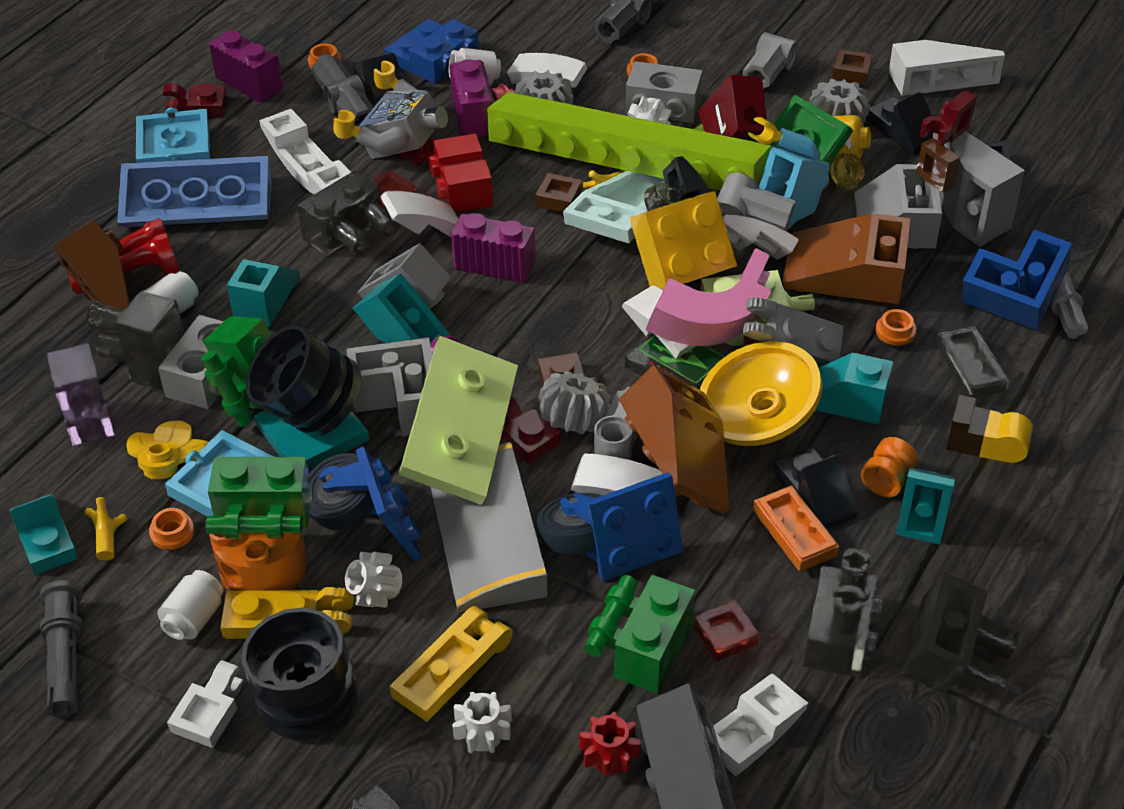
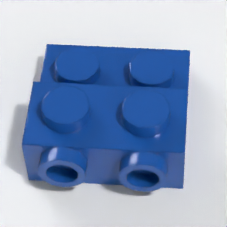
[384,19,479,84]

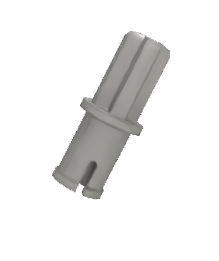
[1051,272,1088,339]

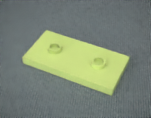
[398,336,518,505]

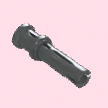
[40,580,83,718]

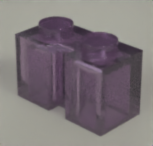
[46,343,114,446]

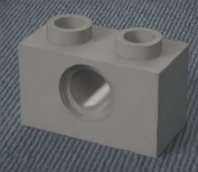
[625,61,703,123]

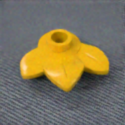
[126,420,209,479]

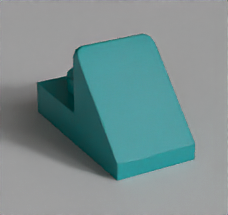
[9,494,78,575]

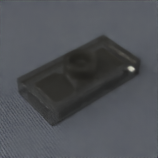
[936,326,1009,398]

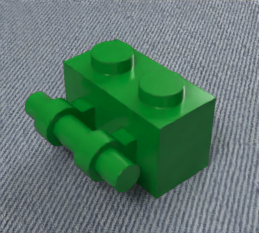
[201,316,272,427]
[206,457,313,539]
[584,575,695,694]

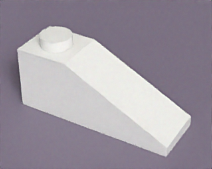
[889,40,1005,96]

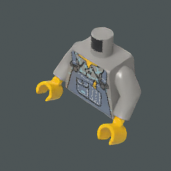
[333,61,448,159]

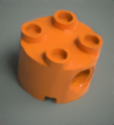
[209,532,307,591]

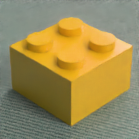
[629,191,737,290]

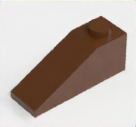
[54,220,138,345]

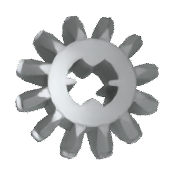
[515,70,573,105]
[809,79,870,122]
[538,371,610,434]

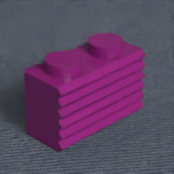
[209,30,284,102]
[450,59,494,137]
[451,213,536,284]

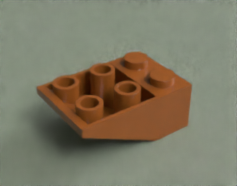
[782,213,911,304]
[618,364,730,514]

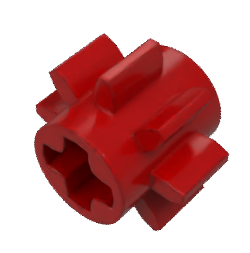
[579,712,641,777]

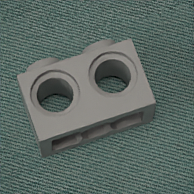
[158,315,224,409]

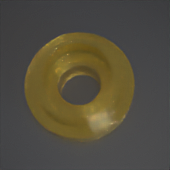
[830,153,865,190]

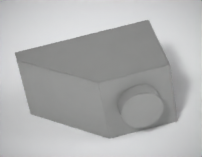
[357,243,451,309]

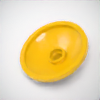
[700,341,823,446]

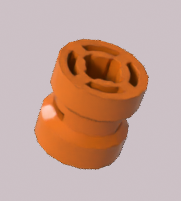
[860,437,919,498]

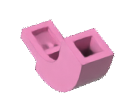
[645,248,772,346]

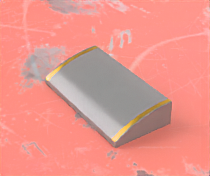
[430,442,547,613]

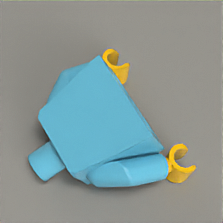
[748,117,830,231]

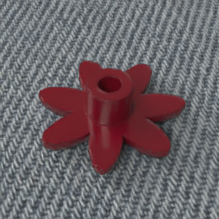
[400,138,439,166]

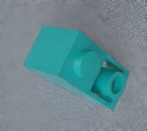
[227,259,300,327]

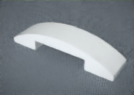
[259,109,357,197]

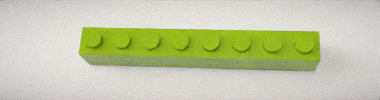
[487,92,771,191]

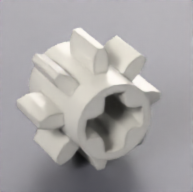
[627,96,671,125]
[345,552,402,608]
[452,692,512,754]

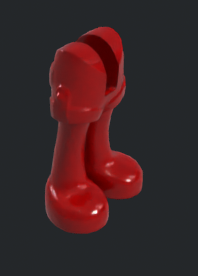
[66,218,180,294]

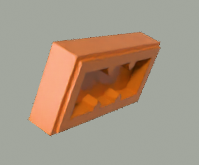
[753,485,839,572]

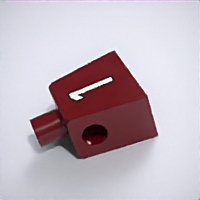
[698,75,767,143]

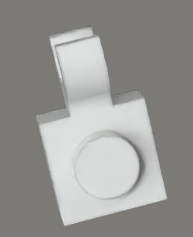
[167,660,244,748]

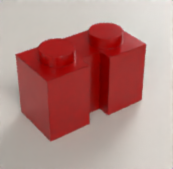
[429,133,493,213]

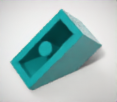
[353,273,450,344]
[816,353,893,425]
[896,467,955,545]

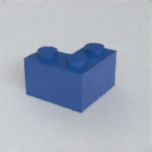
[963,230,1072,330]

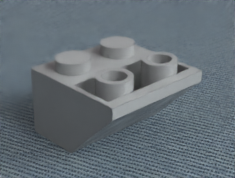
[854,164,942,249]

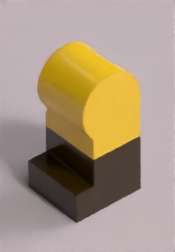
[946,395,1033,463]

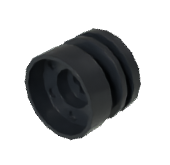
[246,325,361,438]
[241,608,357,740]

